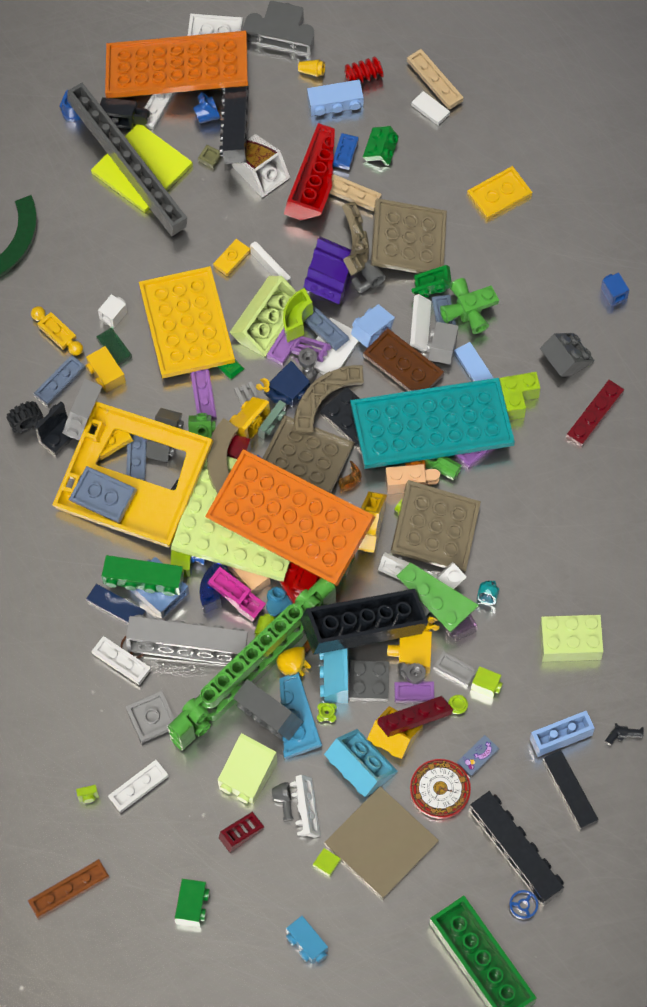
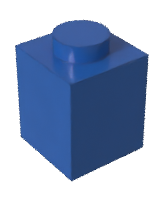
[601,272,629,306]

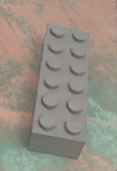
[126,615,248,665]

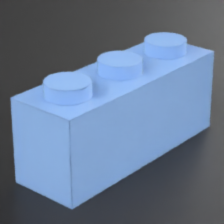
[307,80,364,116]
[530,711,595,757]

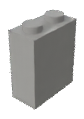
[62,379,102,440]

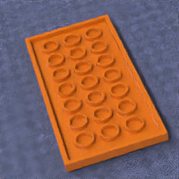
[105,31,248,98]
[205,449,375,586]

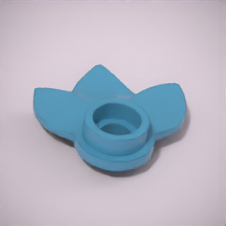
[266,587,292,617]

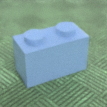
[351,304,395,348]

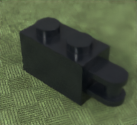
[100,97,150,129]

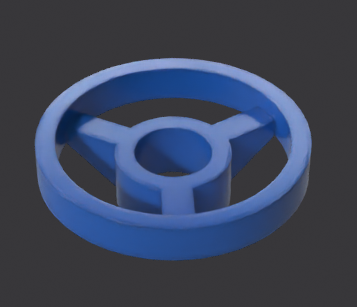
[509,890,538,919]

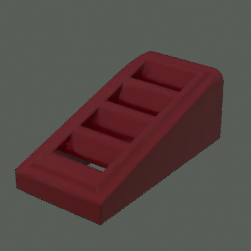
[219,811,264,853]

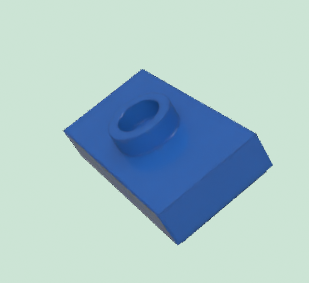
[332,133,359,170]

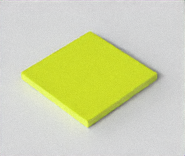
[91,124,193,213]

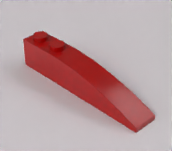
[284,123,335,220]

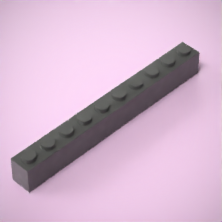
[67,82,187,236]

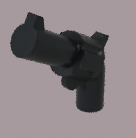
[605,723,644,745]

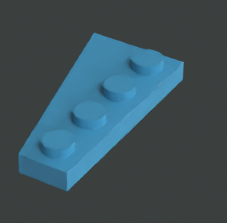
[279,673,323,759]

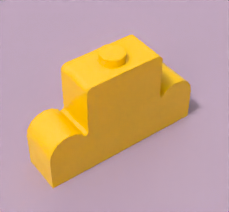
[358,491,387,553]

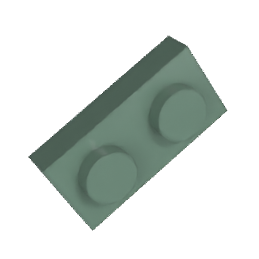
[258,400,287,439]

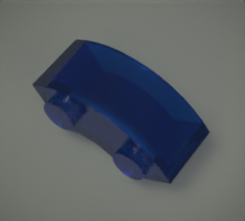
[199,562,231,614]

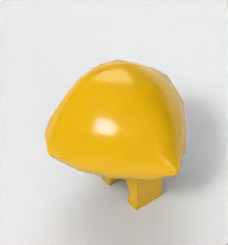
[276,647,311,677]

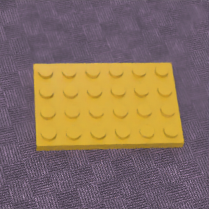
[139,266,235,379]

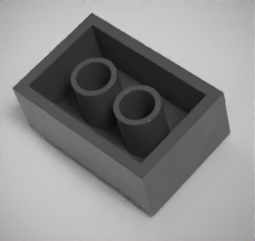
[233,679,303,741]

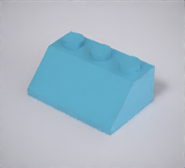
[320,648,348,704]
[324,729,398,797]

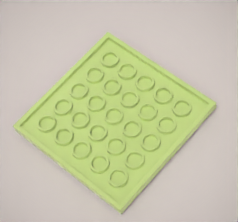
[171,457,290,582]

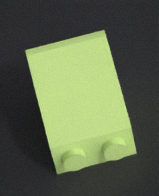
[218,733,277,804]

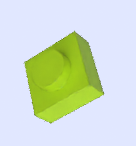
[76,784,99,803]

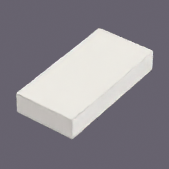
[411,91,450,126]

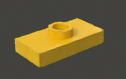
[213,239,251,277]

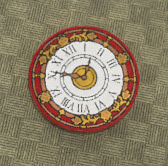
[410,759,471,819]

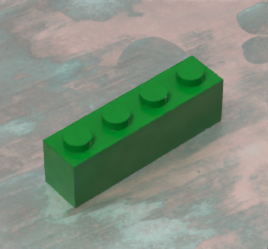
[101,555,184,596]

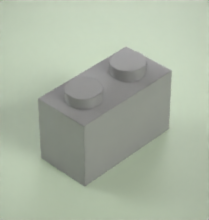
[426,322,459,365]

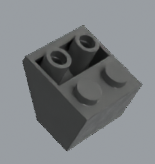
[540,333,595,377]

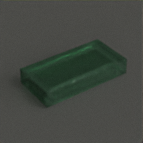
[96,327,132,366]

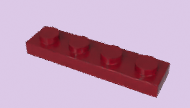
[566,380,624,447]
[377,696,453,737]

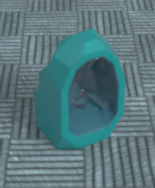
[477,580,499,605]

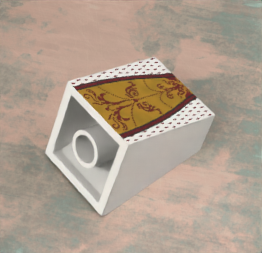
[231,134,290,198]

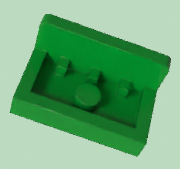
[363,126,399,166]
[411,265,452,298]

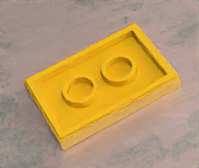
[467,166,532,220]

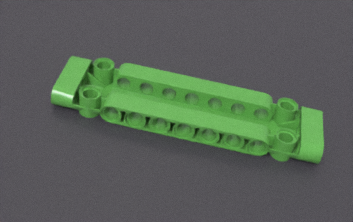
[167,578,336,751]

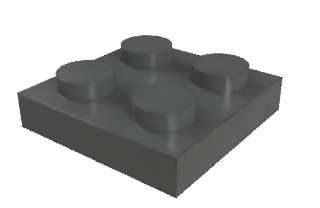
[349,660,389,701]

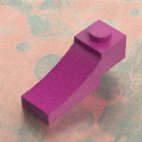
[207,567,266,622]

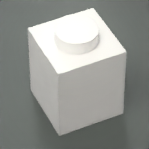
[98,294,127,328]

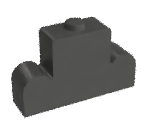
[242,1,314,55]

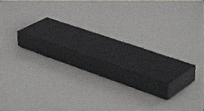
[543,750,599,830]

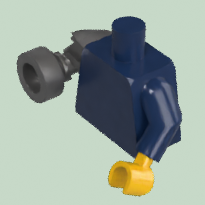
[256,348,317,407]

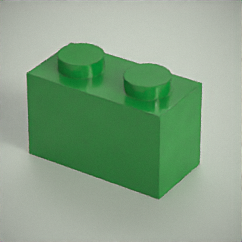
[175,878,210,927]

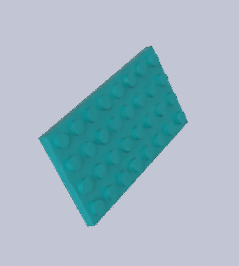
[350,378,515,469]

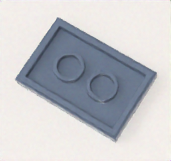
[69,466,137,524]

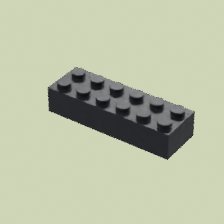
[300,589,428,655]

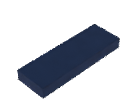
[86,584,146,624]

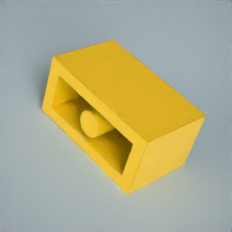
[85,346,126,393]

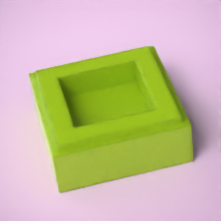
[313,848,341,877]

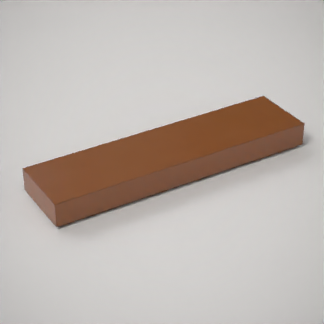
[28,859,110,919]

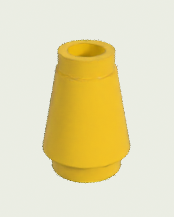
[298,59,325,77]

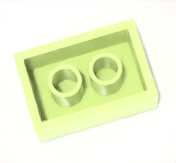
[540,615,603,662]

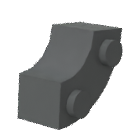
[146,408,184,462]

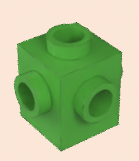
[188,413,216,439]

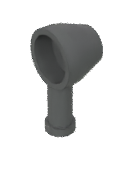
[272,782,293,821]

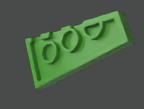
[396,562,479,633]

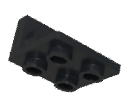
[35,401,73,456]

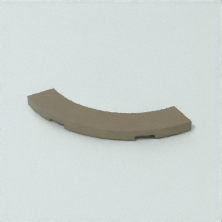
[342,202,369,276]
[293,365,364,434]
[207,418,238,494]

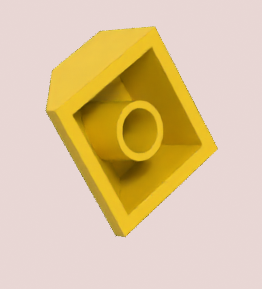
[229,397,271,440]
[367,706,423,759]

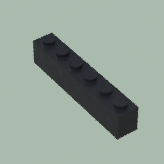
[219,84,249,164]
[469,791,564,906]

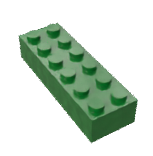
[429,895,537,1007]

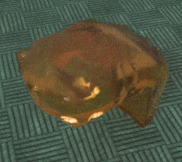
[339,461,362,492]

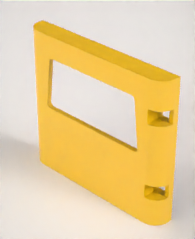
[52,401,214,547]

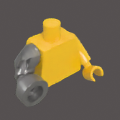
[387,617,439,684]

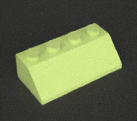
[230,276,296,357]

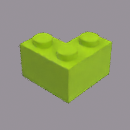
[499,372,540,420]

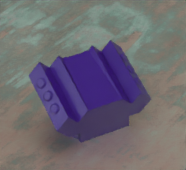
[303,236,351,304]

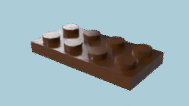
[363,328,444,391]

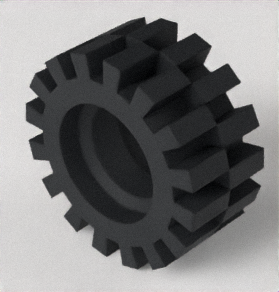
[6,401,44,433]

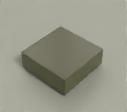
[198,145,221,169]

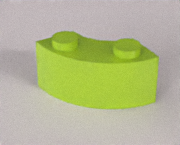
[283,288,313,342]

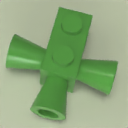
[440,278,499,334]

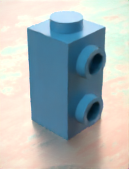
[286,916,328,964]

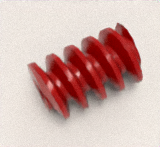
[344,57,384,83]

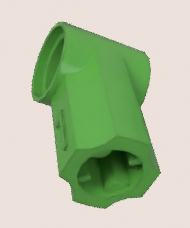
[424,456,462,481]

